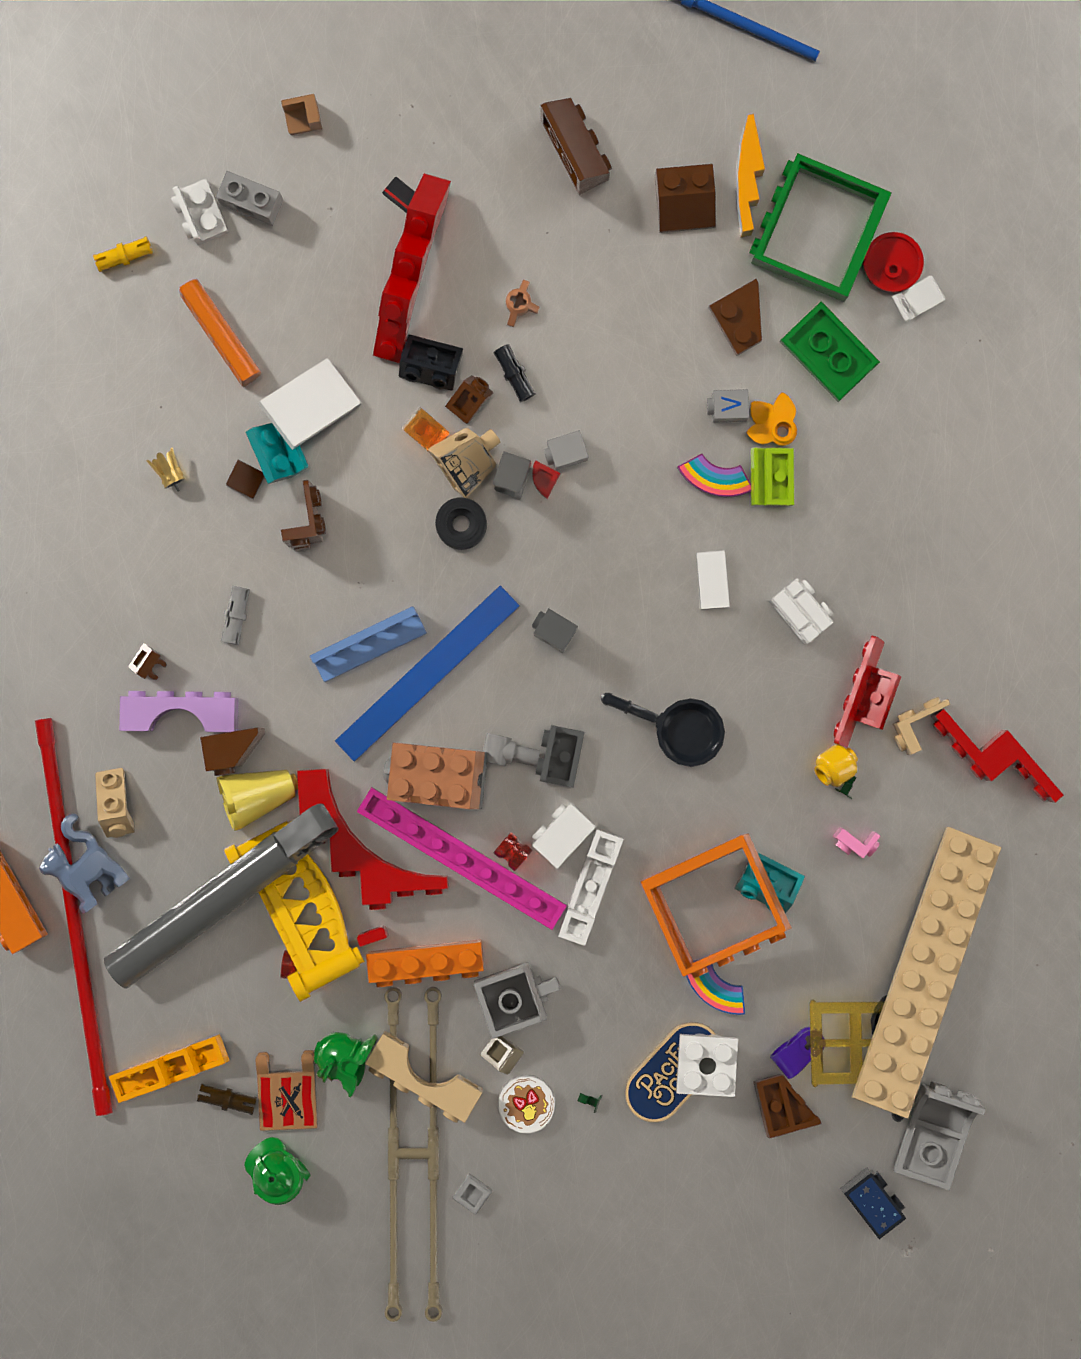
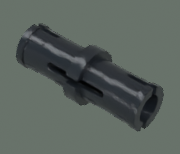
[493,344,536,403]

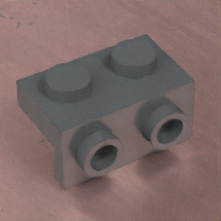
[536,725,585,788]

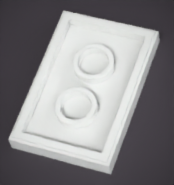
[258,358,361,450]

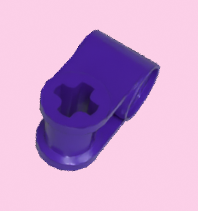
[770,1027,825,1079]

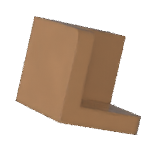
[281,94,322,135]

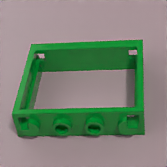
[749,153,892,302]

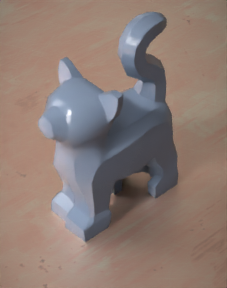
[39,814,130,914]

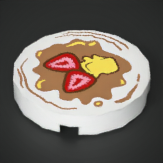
[498,1075,555,1133]

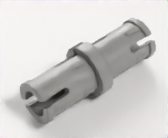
[221,586,250,645]

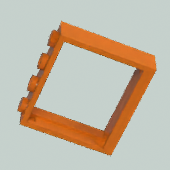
[641,833,792,978]

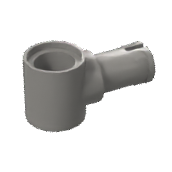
[483,733,540,766]

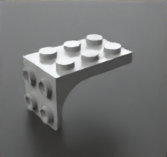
[893,1081,986,1190]

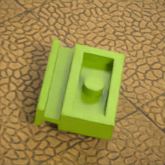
[751,448,794,506]

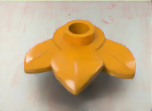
[746,392,797,446]

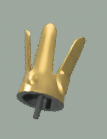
[146,447,185,492]

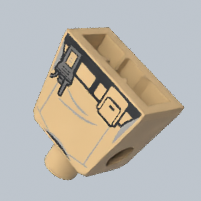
[428,428,501,498]

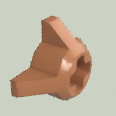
[506,280,540,327]

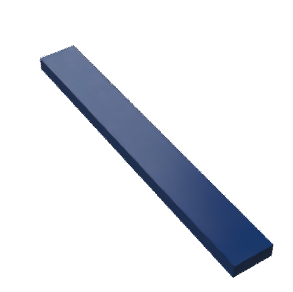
[335,585,520,762]

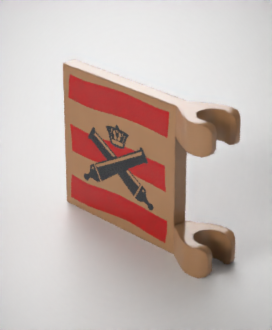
[256,1050,317,1131]

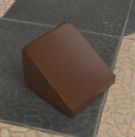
[226,460,265,499]

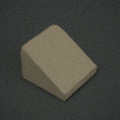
[480,1036,524,1075]

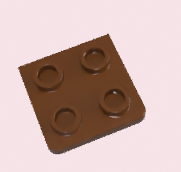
[281,480,326,551]

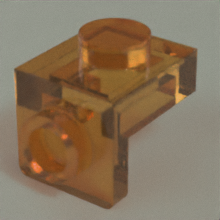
[402,407,449,453]

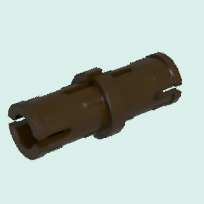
[197,1084,257,1115]

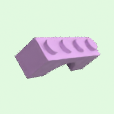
[119,691,238,732]

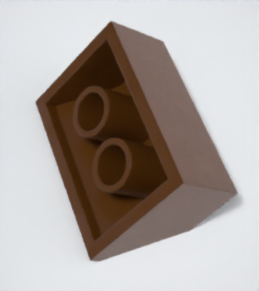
[541,98,612,195]

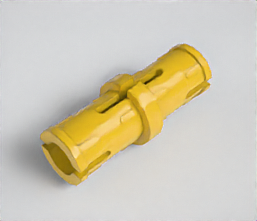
[93,236,153,272]

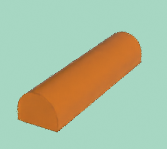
[179,279,261,387]

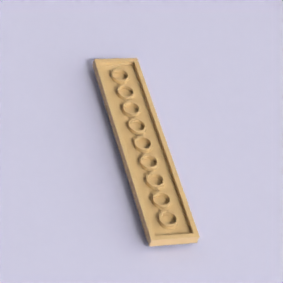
[852,827,1001,1119]

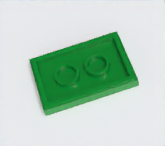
[780,301,880,402]

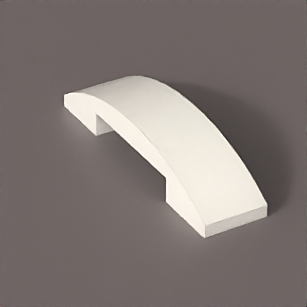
[558,829,624,946]

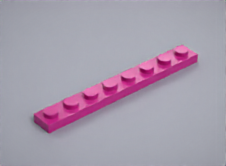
[357,787,567,930]

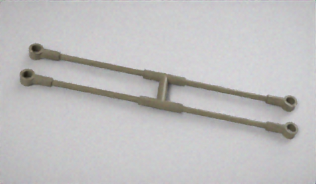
[384,987,442,1322]

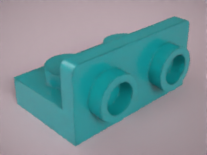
[246,423,308,484]
[735,852,805,913]

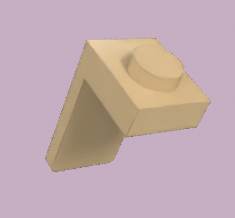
[893,697,950,755]
[95,768,135,838]

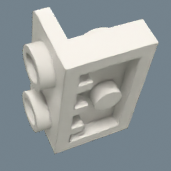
[171,178,229,245]

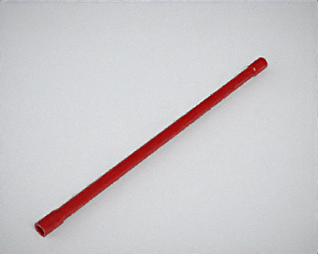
[35,718,113,1116]

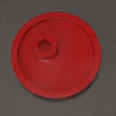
[863,232,924,292]

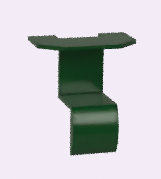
[835,776,857,799]
[577,1093,603,1113]

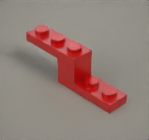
[931,709,1064,803]

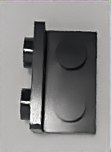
[398,334,463,391]

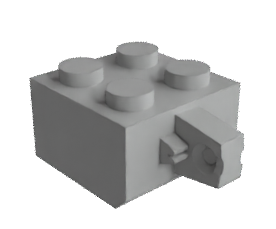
[473,962,560,1039]

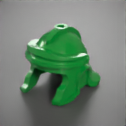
[314,1032,378,1098]
[244,1137,311,1205]

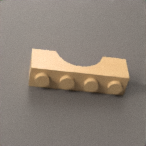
[365,1031,483,1123]

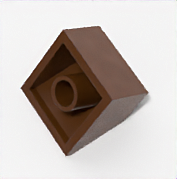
[654,164,716,233]
[200,727,265,776]

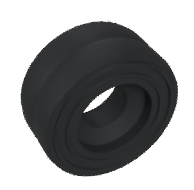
[435,497,487,550]

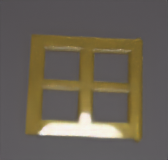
[809,999,885,1087]

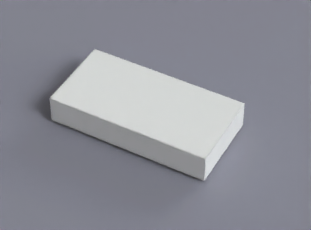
[696,550,730,610]

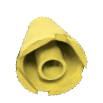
[216,770,298,831]

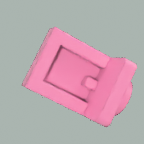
[833,827,880,858]

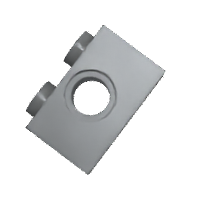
[216,171,283,226]

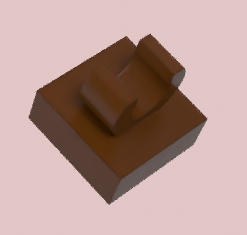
[128,643,167,680]

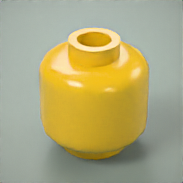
[814,745,858,787]

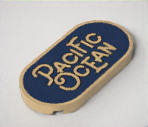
[625,1022,716,1122]

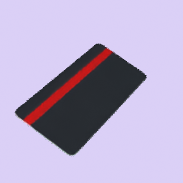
[382,177,415,213]

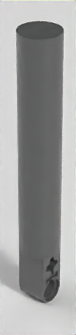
[104,804,338,989]

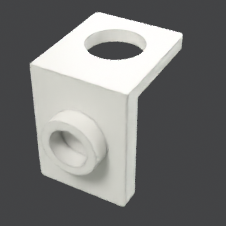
[892,275,945,321]

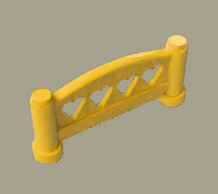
[224,820,365,1002]

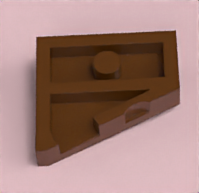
[708,279,762,356]
[753,1074,821,1138]

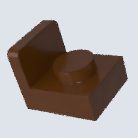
[445,375,493,424]

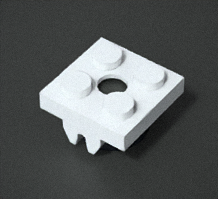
[676,1033,738,1097]

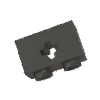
[532,608,578,653]

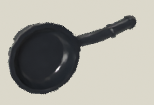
[601,693,725,767]

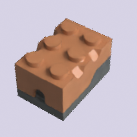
[383,743,487,809]

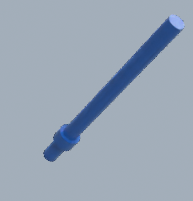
[679,0,820,61]

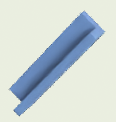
[310,606,427,682]

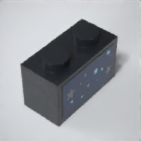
[840,1168,906,1240]

